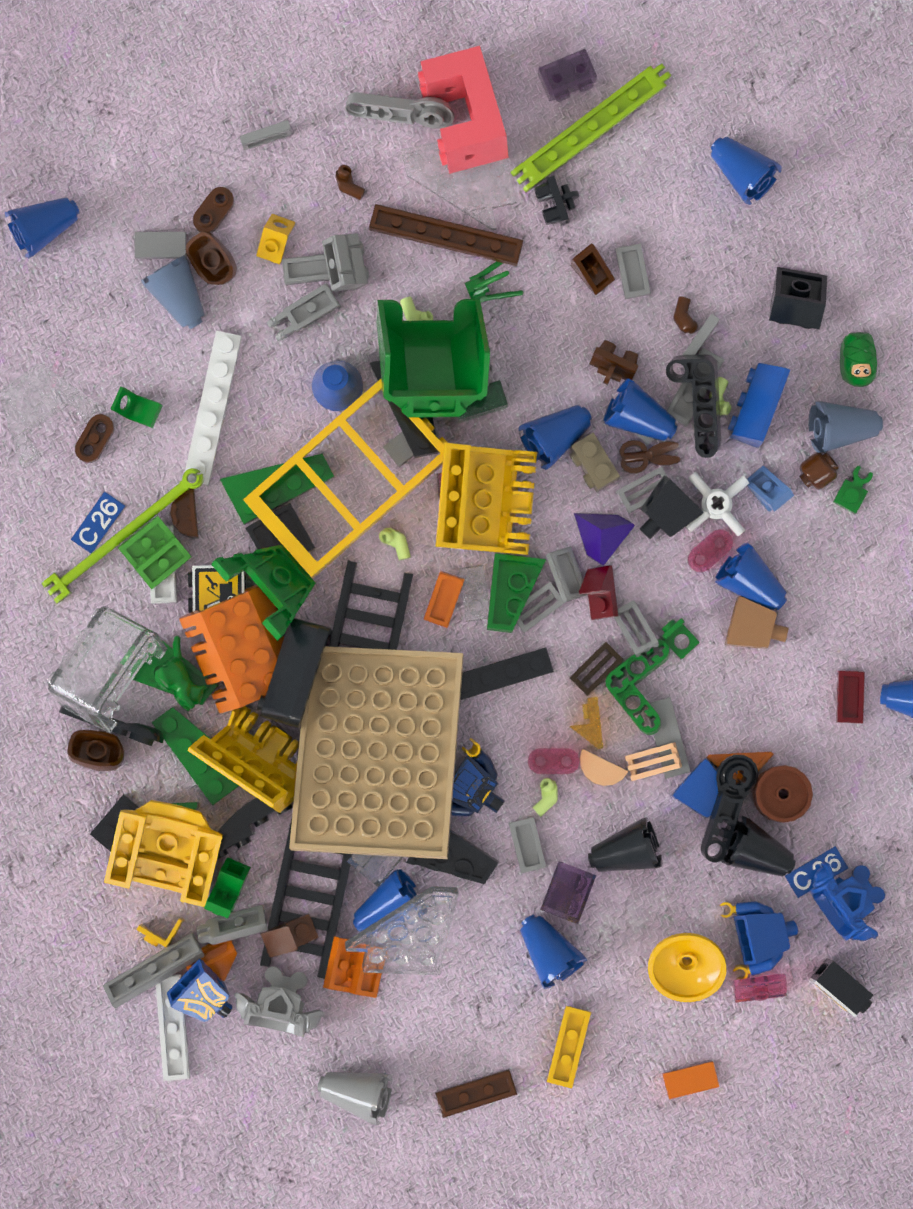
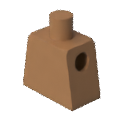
[725,596,789,649]

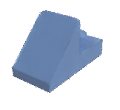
[747,466,794,512]

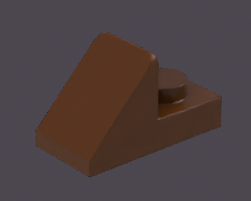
[260,913,319,958]

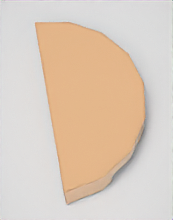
[579,749,629,786]

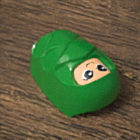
[840,332,877,387]

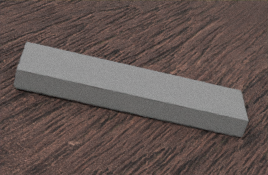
[103,933,205,1009]

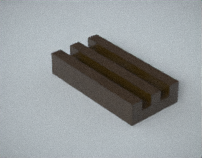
[569,642,624,696]

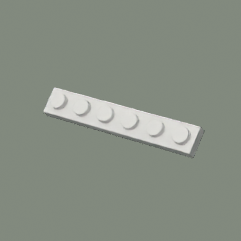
[185,330,242,486]

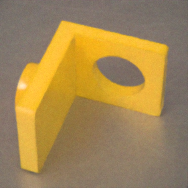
[256,214,295,264]
[136,918,184,947]

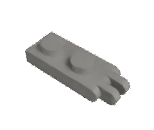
[196,905,268,945]

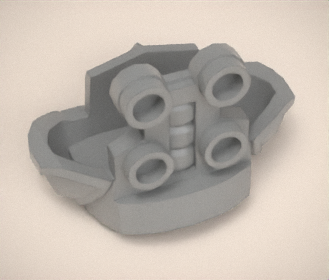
[234,966,325,1038]

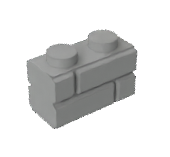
[322,233,369,291]

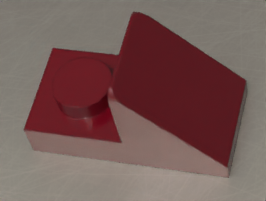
[579,565,618,620]

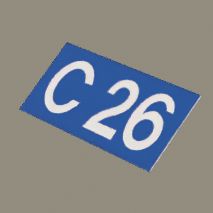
[71,491,125,553]
[785,846,848,898]

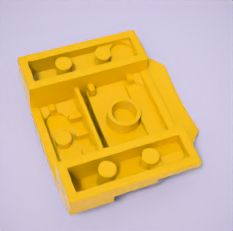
[104,800,223,907]

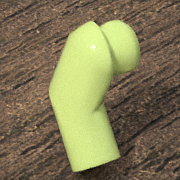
[400,297,433,321]
[709,377,731,415]
[379,528,411,561]
[532,778,558,817]

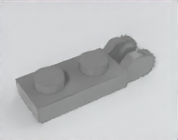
[267,283,340,341]

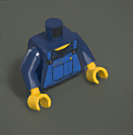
[451,738,505,816]

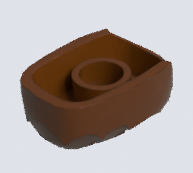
[185,232,237,285]
[67,730,124,771]

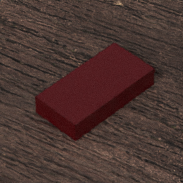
[836,671,865,724]

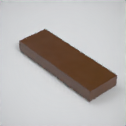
[435,1069,517,1118]

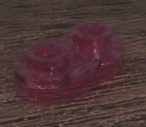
[687,529,733,573]
[528,748,580,774]

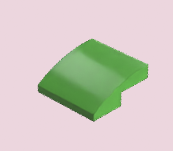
[118,515,192,589]

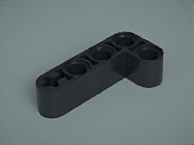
[666,354,721,458]

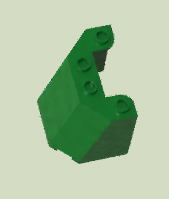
[376,299,490,417]

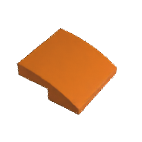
[323,936,387,998]

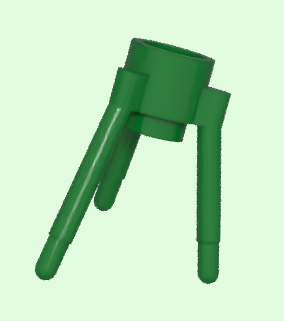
[465,261,523,303]

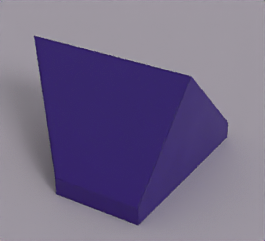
[574,513,635,566]

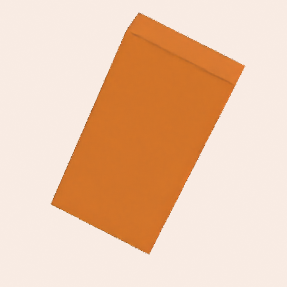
[423,571,465,628]
[662,1061,719,1099]

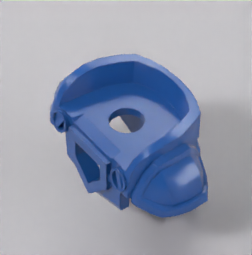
[810,861,885,941]

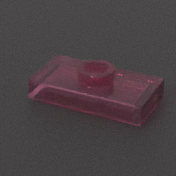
[733,974,787,1003]

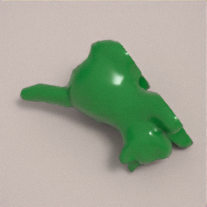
[154,635,207,711]

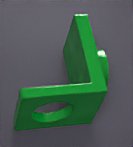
[111,386,163,428]
[660,618,700,659]

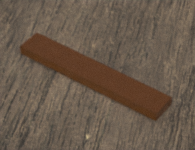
[369,204,523,266]

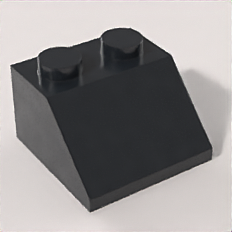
[769,267,827,330]

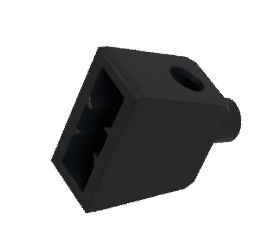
[640,475,704,539]

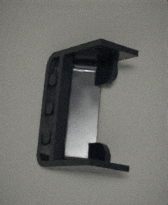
[257,618,332,729]

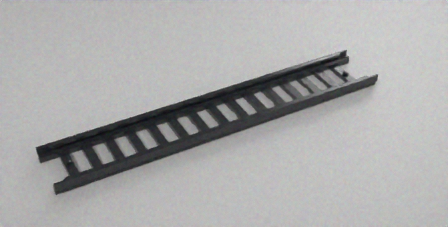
[260,560,413,979]

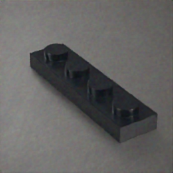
[460,647,554,700]

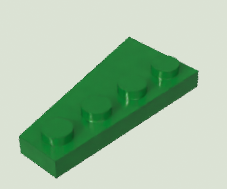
[152,707,239,805]

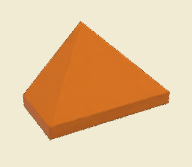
[186,940,237,981]

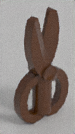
[619,440,680,474]

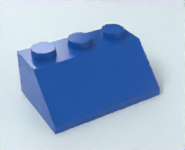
[728,363,790,448]

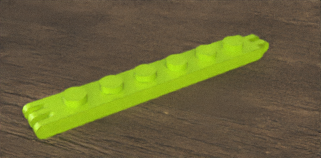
[510,64,672,193]

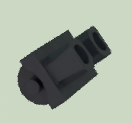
[535,176,579,226]

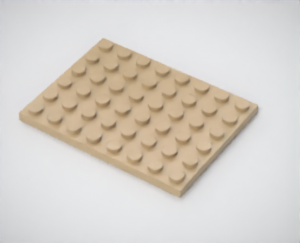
[289,646,464,859]

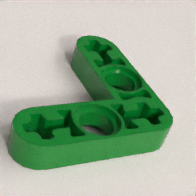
[606,639,670,735]

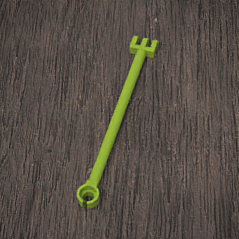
[41,468,204,604]

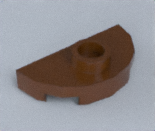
[170,489,199,539]

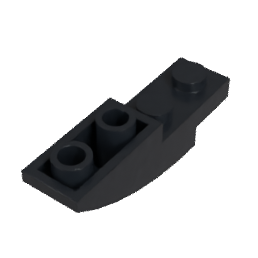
[217,798,294,860]

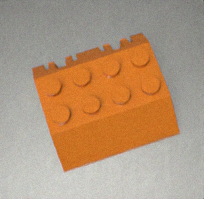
[179,584,284,713]

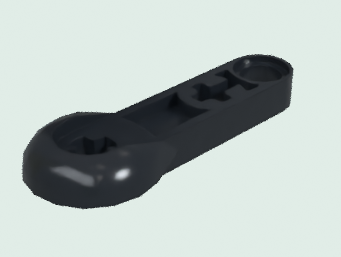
[59,700,164,746]
[701,755,759,863]

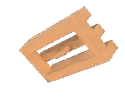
[625,742,682,781]

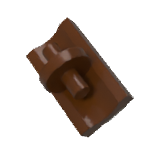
[589,340,639,385]

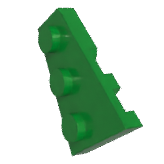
[487,553,546,633]

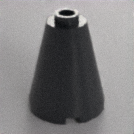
[721,816,796,877]
[588,817,663,872]

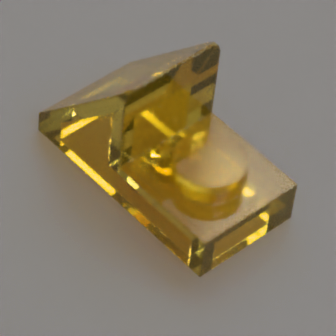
[569,697,603,749]

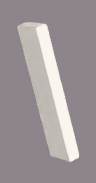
[156,974,190,1081]

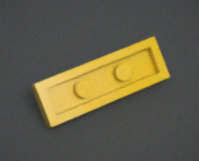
[546,1005,591,1089]

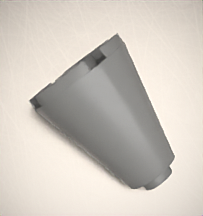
[318,1072,393,1125]

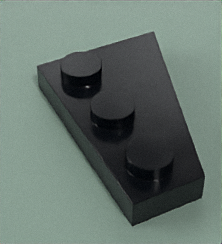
[406,829,499,884]

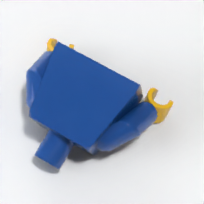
[720,901,798,982]

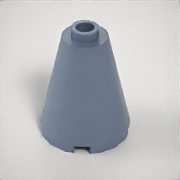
[141,255,205,329]
[808,401,883,453]

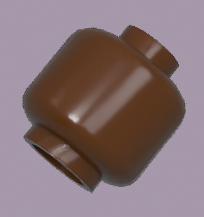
[799,452,839,490]

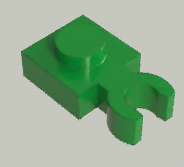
[833,466,873,514]

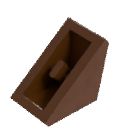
[570,243,615,295]

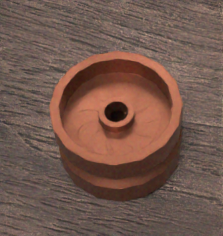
[752,765,813,823]

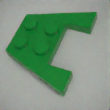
[211,545,316,641]

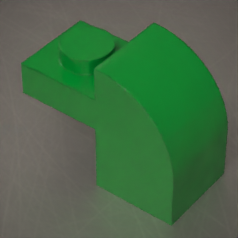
[204,857,251,918]

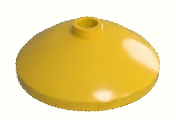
[648,933,726,1002]

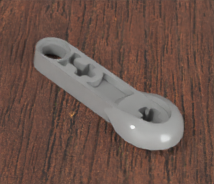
[345,92,454,129]

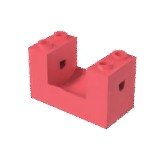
[417,46,509,174]

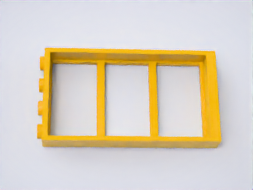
[243,379,448,579]

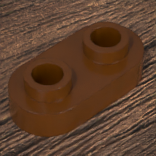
[193,187,234,233]
[75,414,114,463]

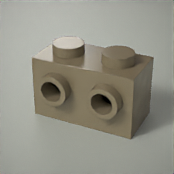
[569,432,620,492]

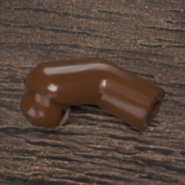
[335,165,365,200]
[673,296,698,334]

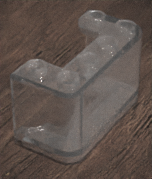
[47,606,167,733]

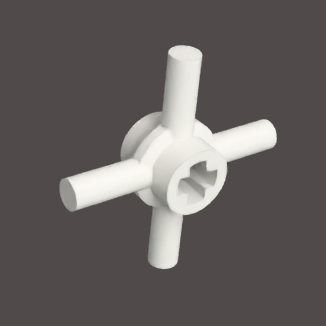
[686,472,749,536]

